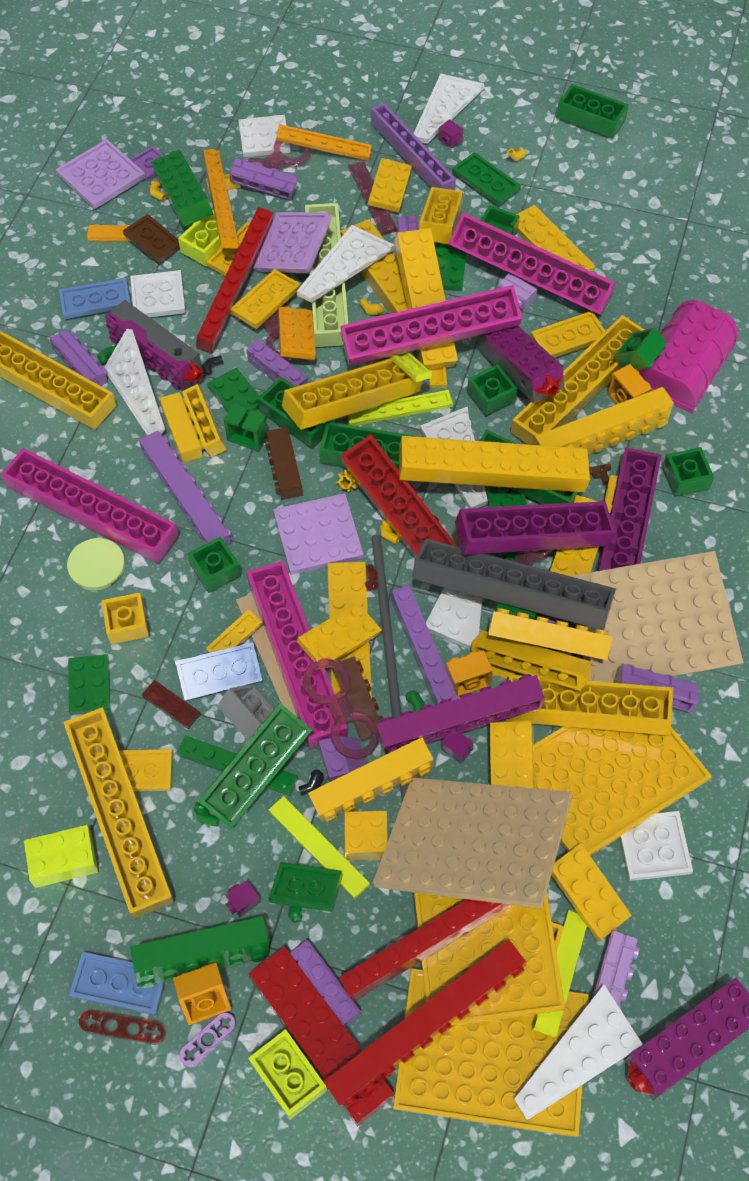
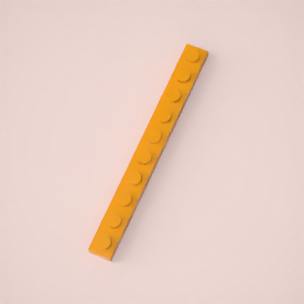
[203,149,239,248]

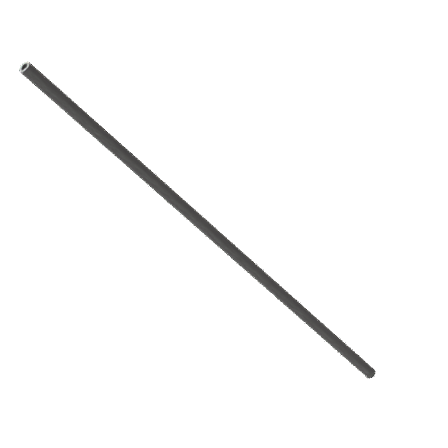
[371,535,423,970]

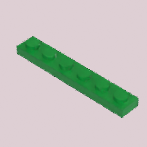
[177,735,298,796]

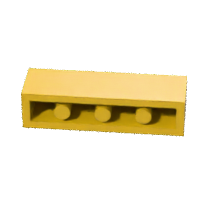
[182,384,227,457]
[159,392,205,463]

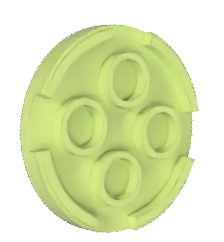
[67,538,125,591]

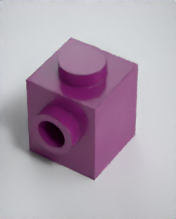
[438,119,463,148]
[441,733,474,764]
[225,880,261,918]

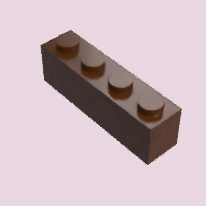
[264,427,303,500]
[332,656,383,742]

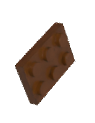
[123,214,180,264]

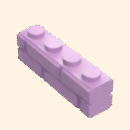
[591,931,640,1011]

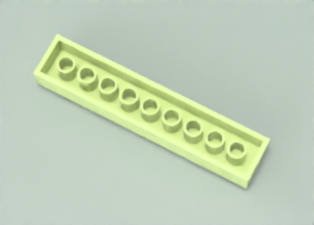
[305,203,349,347]

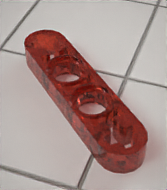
[79,1011,166,1045]

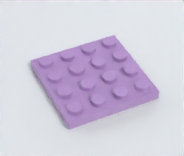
[55,139,145,209]
[253,212,333,273]
[273,493,364,575]

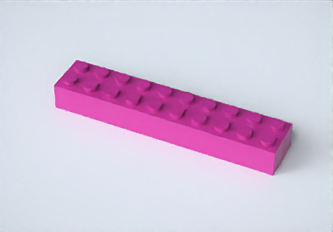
[449,212,617,315]
[340,285,523,366]
[1,448,179,564]
[247,561,347,750]

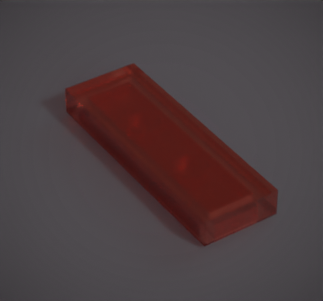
[142,680,201,729]

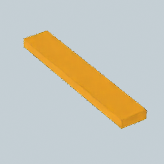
[276,124,372,161]

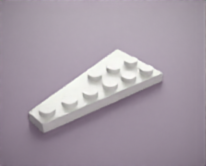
[414,74,484,144]
[297,225,395,303]
[105,329,165,435]
[420,407,488,508]
[426,587,482,650]
[514,985,643,1120]

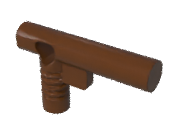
[589,463,611,485]

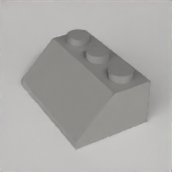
[217,684,275,741]

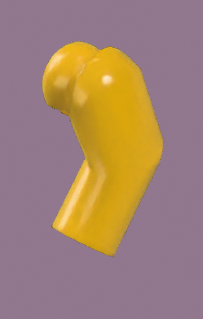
[507,147,526,162]
[149,180,167,202]
[359,298,383,315]
[380,519,400,545]

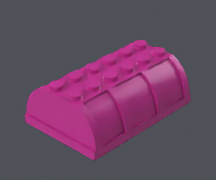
[638,300,739,414]

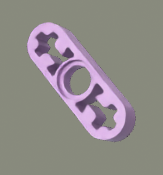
[180,1013,236,1068]

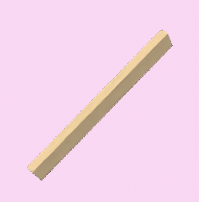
[236,594,297,717]

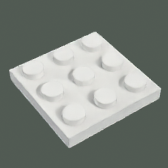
[239,115,290,158]
[130,270,186,317]
[620,811,693,881]

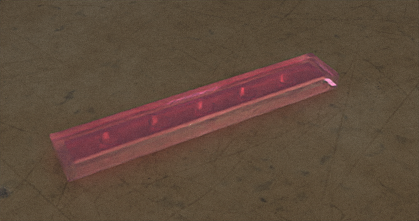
[349,161,397,236]

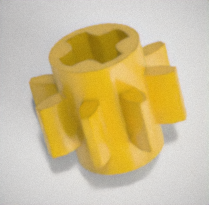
[336,469,359,492]

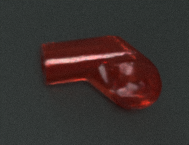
[364,564,378,591]

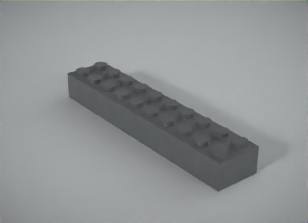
[412,539,616,630]

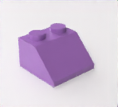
[319,736,366,782]

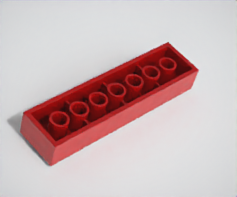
[340,434,458,558]
[248,946,394,1127]

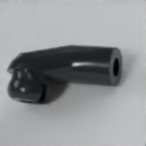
[201,355,223,375]
[298,769,324,796]

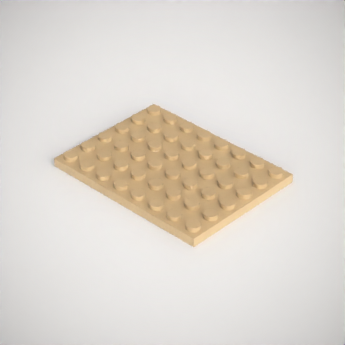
[571,551,744,683]
[373,778,573,909]

